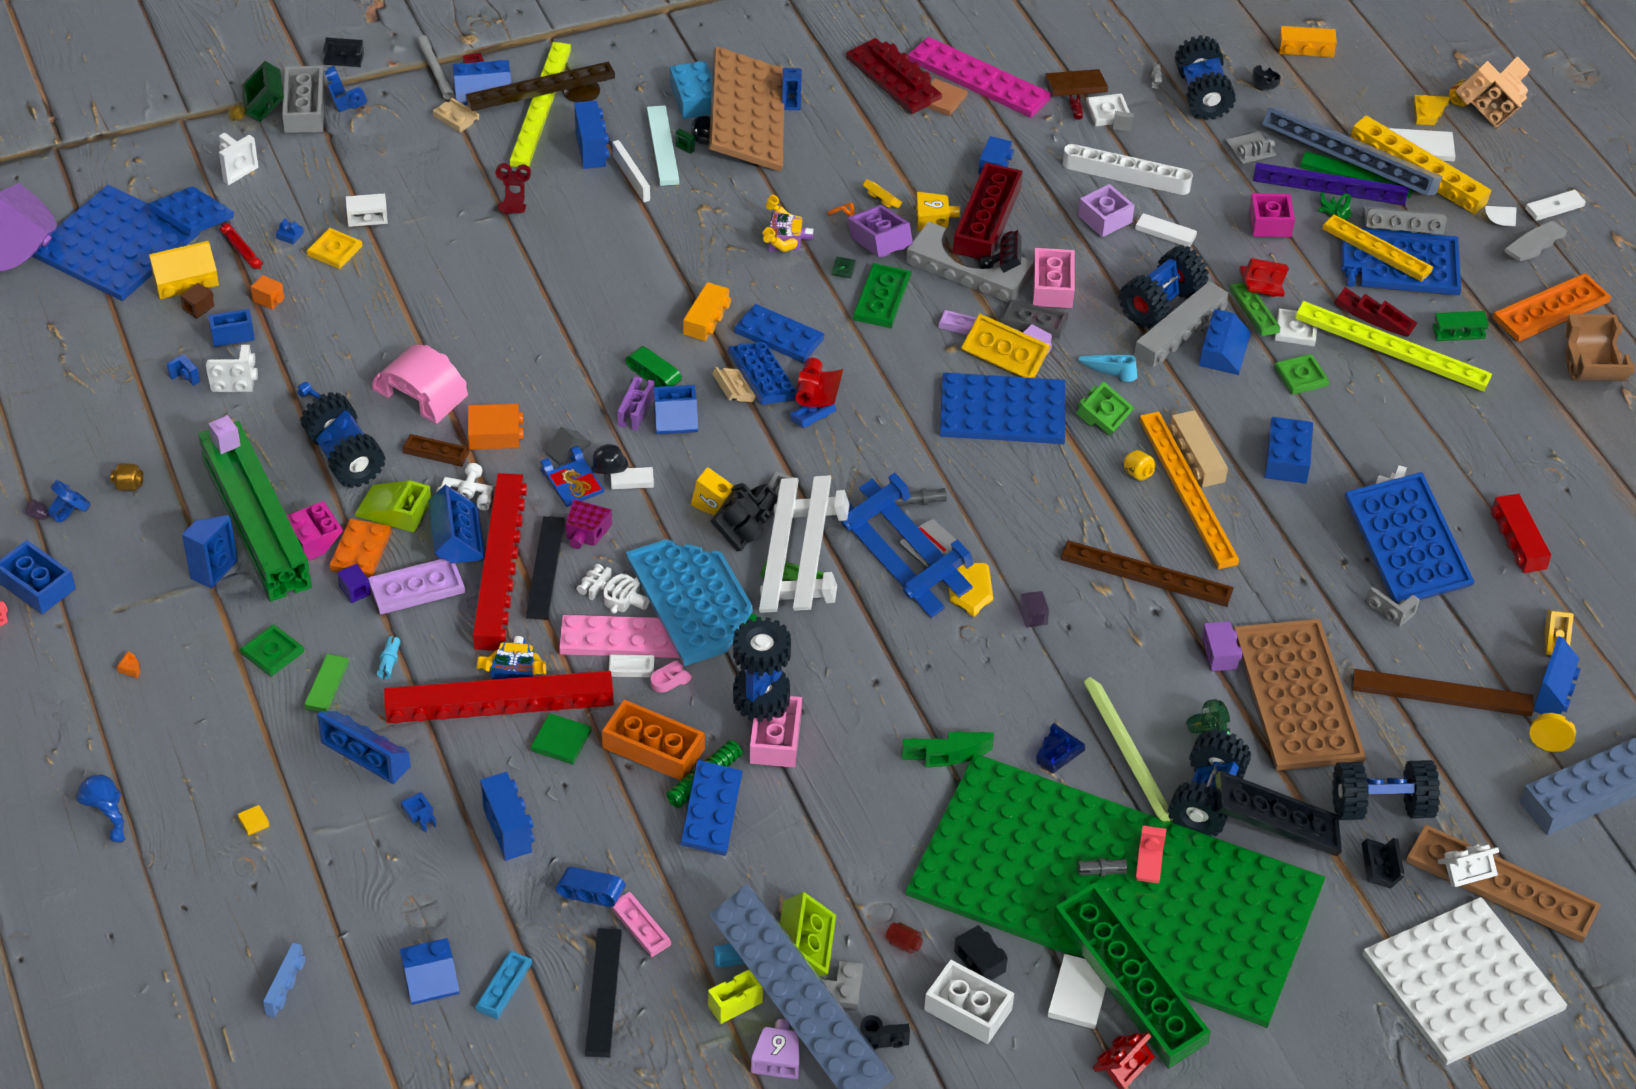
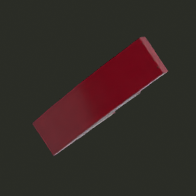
[1334,287,1417,337]

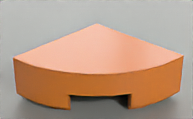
[117,651,140,679]

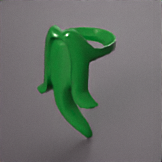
[1318,192,1351,221]

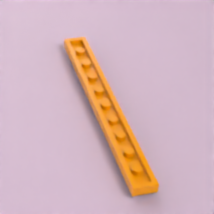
[1139,411,1239,570]

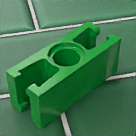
[1432,311,1489,341]

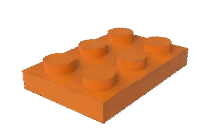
[329,518,392,578]

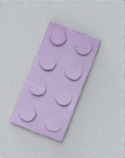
[368,559,465,615]

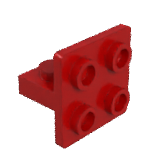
[1239,258,1289,297]
[1092,1032,1155,1089]

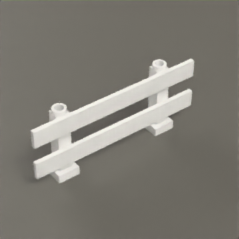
[759,475,849,613]

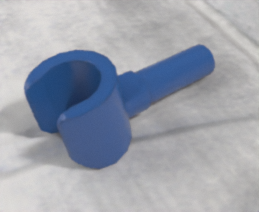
[297,382,321,399]

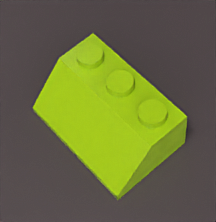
[780,892,836,976]

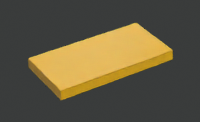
[961,313,1051,378]

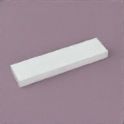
[612,140,650,203]

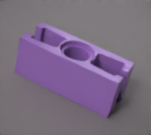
[617,377,654,430]

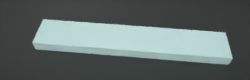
[647,105,679,186]

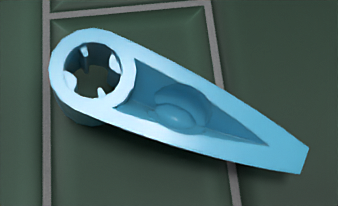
[1078,355,1138,382]

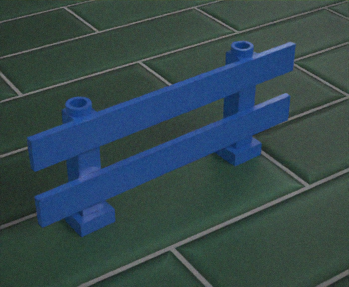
[841,473,974,618]

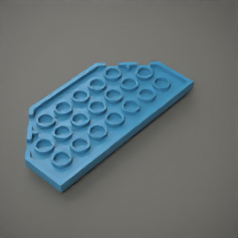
[626,539,753,666]

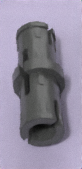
[1077,858,1127,877]

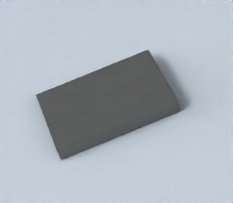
[1001,300,1069,339]

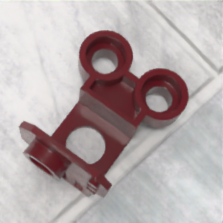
[495,163,531,214]

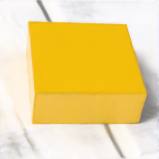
[238,805,270,836]

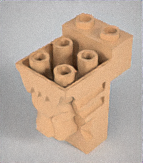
[1455,56,1530,128]

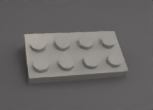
[1363,206,1447,235]

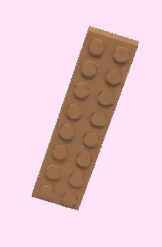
[1406,824,1601,943]

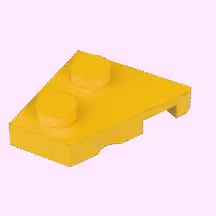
[1413,95,1450,125]

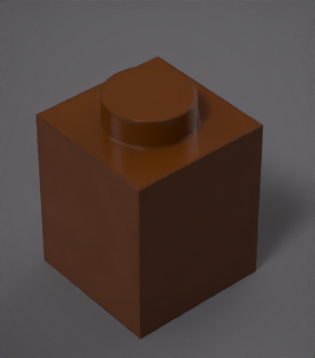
[180,283,214,319]

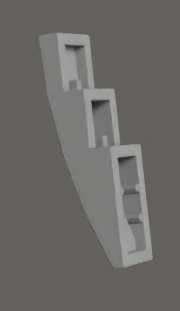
[1504,221,1567,262]

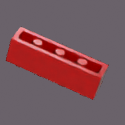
[1491,493,1552,573]

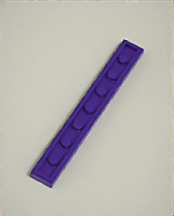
[1253,162,1409,206]

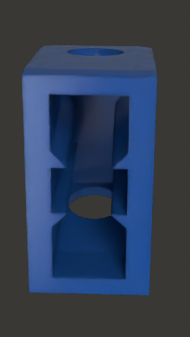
[782,68,802,110]

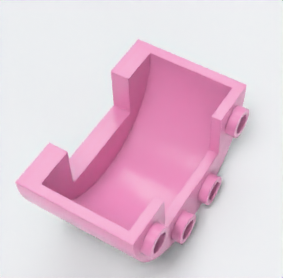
[372,345,468,424]

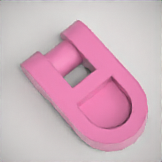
[651,660,692,693]

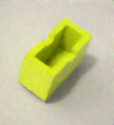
[708,969,763,1024]

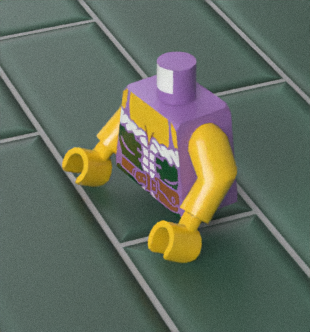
[762,195,814,252]

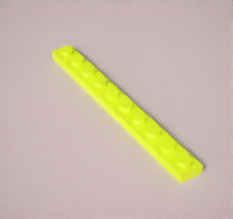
[510,42,571,167]
[1295,301,1492,392]

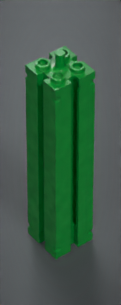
[198,421,312,602]

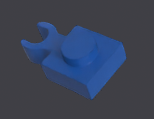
[401,792,436,832]

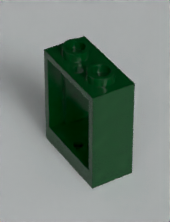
[242,61,284,122]

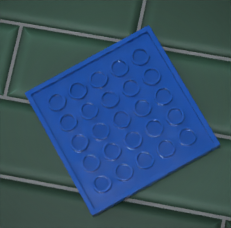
[31,185,200,301]

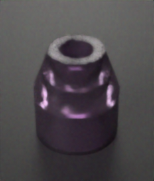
[26,499,49,520]

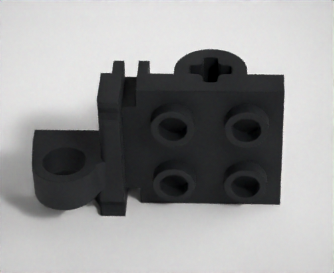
[711,483,778,552]

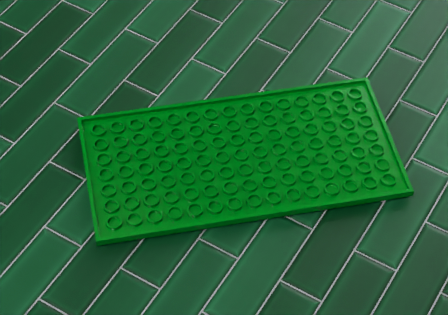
[906,753,1326,1028]

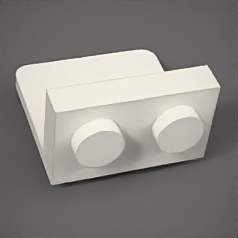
[206,345,258,392]

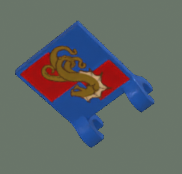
[540,446,604,507]

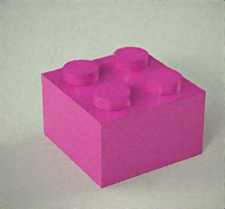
[1249,193,1295,237]

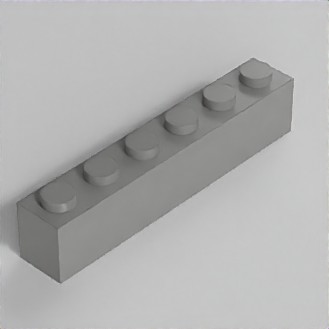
[1134,281,1228,367]

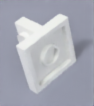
[219,133,259,185]

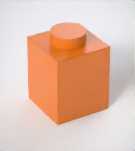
[251,275,284,310]

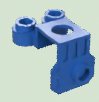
[324,66,367,112]

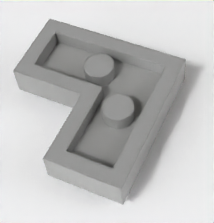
[822,961,864,1010]

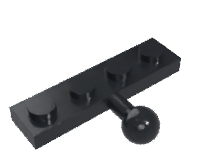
[978,230,1022,273]

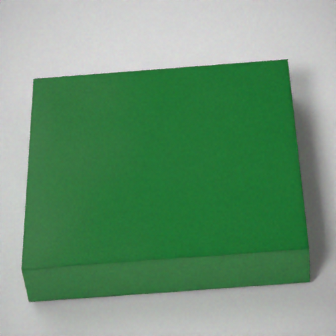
[240,624,304,677]
[531,713,592,765]

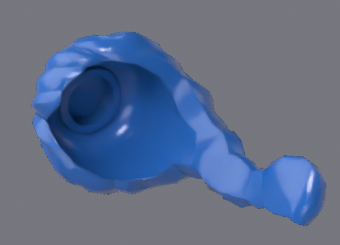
[76,774,126,842]

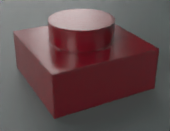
[462,52,484,63]

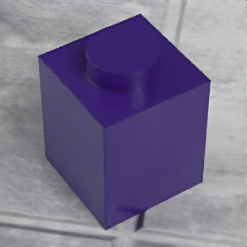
[337,564,371,604]

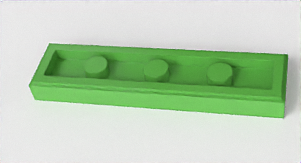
[1230,282,1281,336]

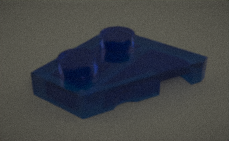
[1036,723,1085,774]

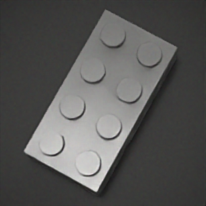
[282,66,325,133]

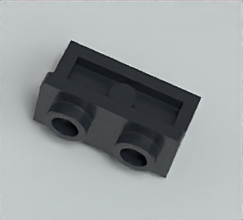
[1361,838,1404,889]

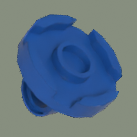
[48,480,91,522]

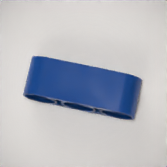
[555,867,626,907]

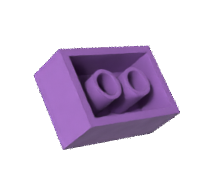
[847,204,913,257]

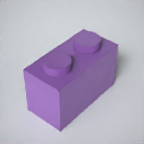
[1202,621,1242,671]

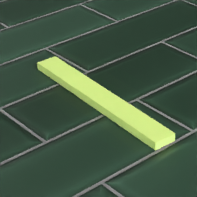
[1084,677,1173,822]

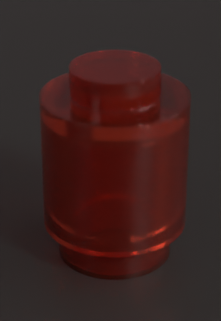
[885,922,923,954]

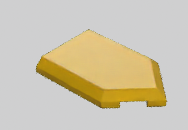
[948,563,993,617]

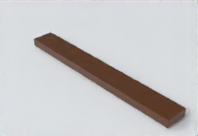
[1061,540,1234,607]
[1352,669,1533,717]

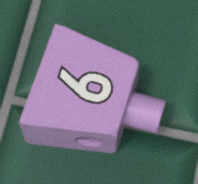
[751,1019,799,1079]

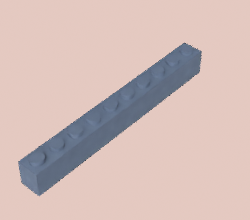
[1262,106,1443,196]

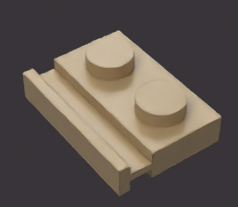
[433,98,479,133]
[712,367,756,402]

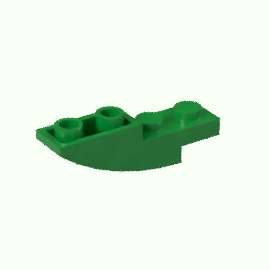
[902,731,994,767]

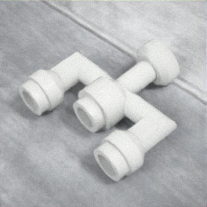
[435,463,495,511]

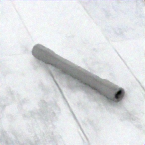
[417,35,454,100]

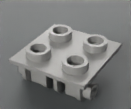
[1226,132,1276,164]

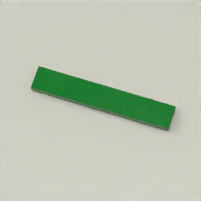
[1300,152,1413,198]

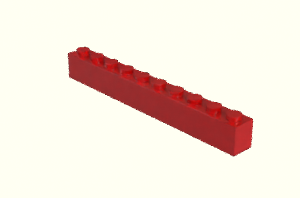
[473,473,527,651]
[384,671,614,723]

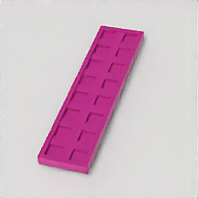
[908,36,1052,118]

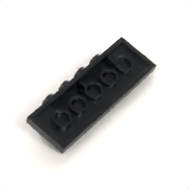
[1215,770,1342,856]

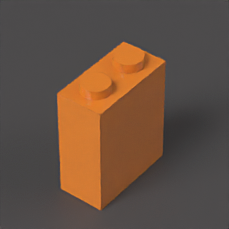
[468,404,524,450]

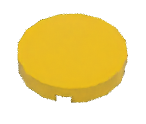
[1529,713,1576,752]

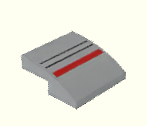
[899,519,956,569]

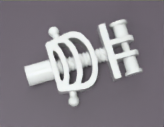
[576,564,650,614]

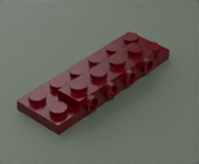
[846,38,942,114]

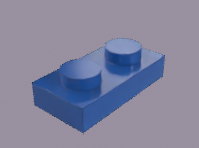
[790,404,836,428]

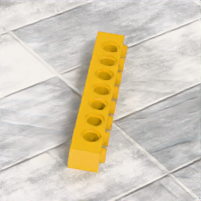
[1350,115,1492,215]

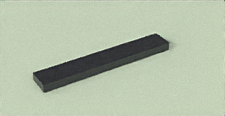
[526,516,565,620]
[585,928,622,1058]

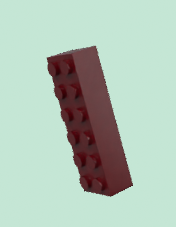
[952,162,1023,259]

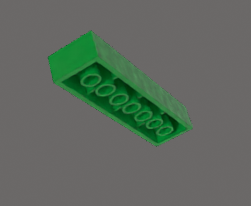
[1055,882,1211,1069]

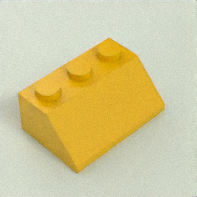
[149,241,219,299]

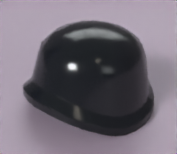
[592,444,628,474]

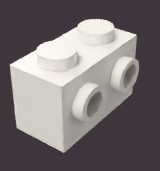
[346,193,388,227]

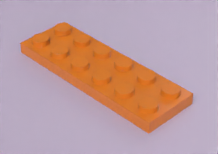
[1493,273,1611,342]

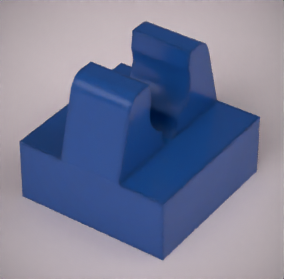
[276,218,304,245]

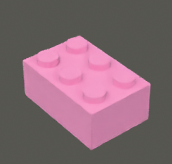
[1033,248,1075,308]
[750,696,802,767]

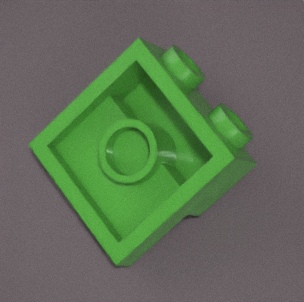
[1076,381,1134,436]

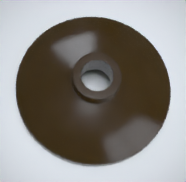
[563,83,600,103]

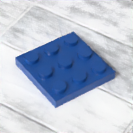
[149,186,234,235]

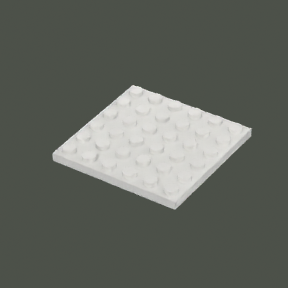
[1362,897,1567,1065]

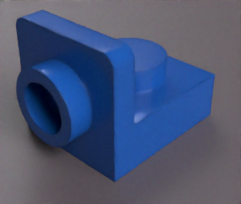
[167,354,200,386]

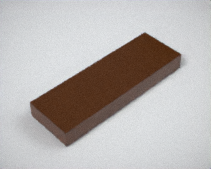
[402,434,470,467]

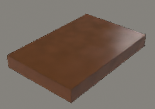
[1045,69,1108,96]

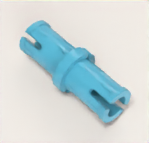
[377,636,401,679]

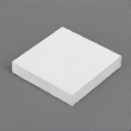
[1086,94,1130,126]
[1275,308,1317,346]

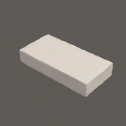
[611,467,654,489]
[609,654,654,677]

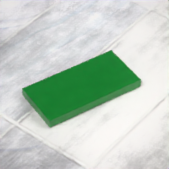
[853,263,911,328]

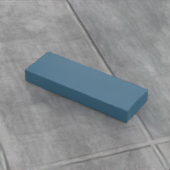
[476,950,532,1020]

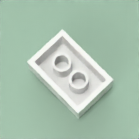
[924,960,1014,1044]

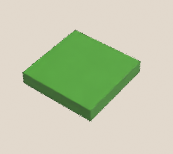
[1274,354,1330,395]

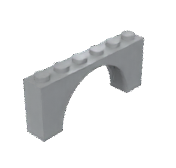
[906,222,1034,303]

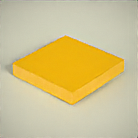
[307,228,363,269]

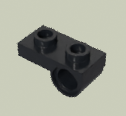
[860,1015,910,1050]

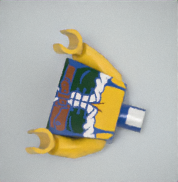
[476,636,546,680]

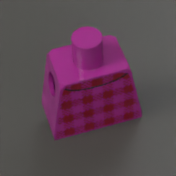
[566,499,612,549]

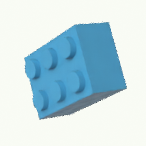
[670,61,712,119]

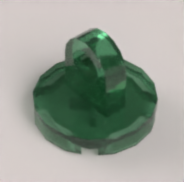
[1186,699,1230,735]

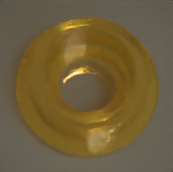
[228,103,245,121]

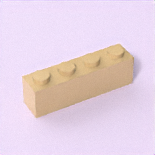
[1169,410,1228,487]

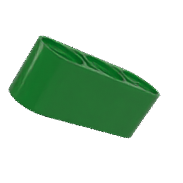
[625,346,682,387]

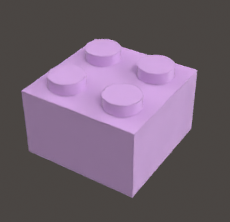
[1078,184,1135,237]

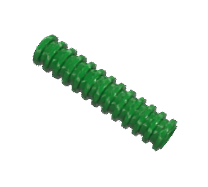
[666,740,742,808]

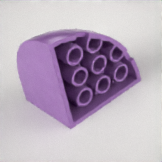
[0,183,57,271]

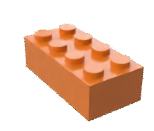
[602,699,705,781]

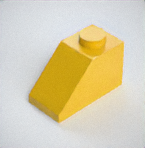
[1545,609,1574,655]

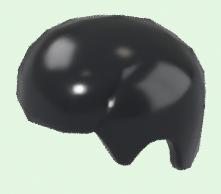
[1252,65,1281,90]
[691,116,710,145]

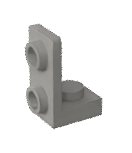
[1366,587,1420,627]

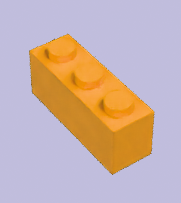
[1278,26,1337,57]
[683,282,731,341]

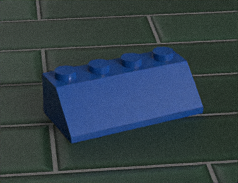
[428,484,485,563]
[317,711,411,785]

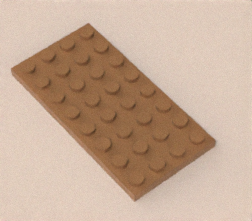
[709,46,784,172]
[1234,619,1366,771]

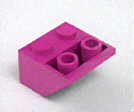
[287,501,343,561]

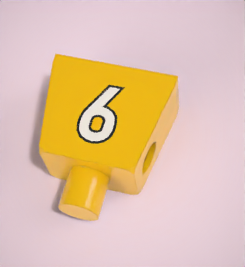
[916,192,960,231]
[691,467,734,515]

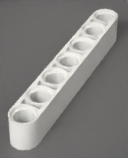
[1063,144,1193,195]

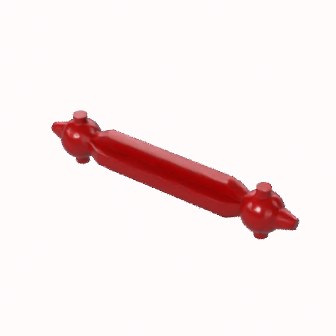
[219,223,263,270]

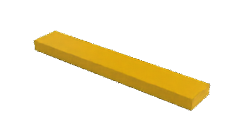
[1322,214,1433,282]

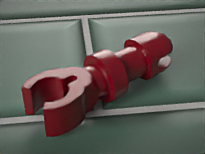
[1069,94,1083,120]

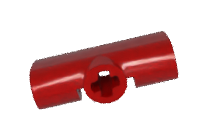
[795,358,843,407]

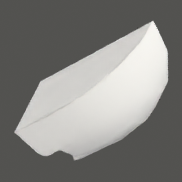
[1485,206,1517,227]

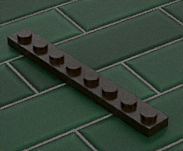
[466,61,615,111]

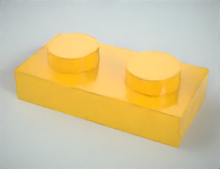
[863,179,902,208]

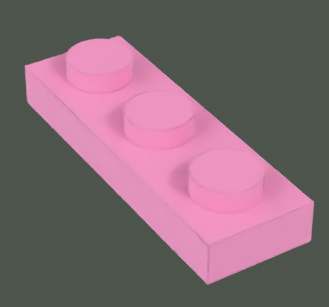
[611,892,671,958]

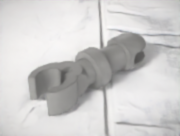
[1151,62,1162,89]

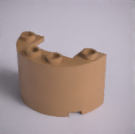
[1565,314,1635,381]

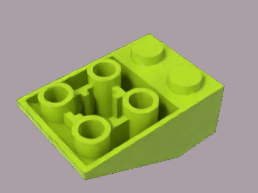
[355,480,431,533]

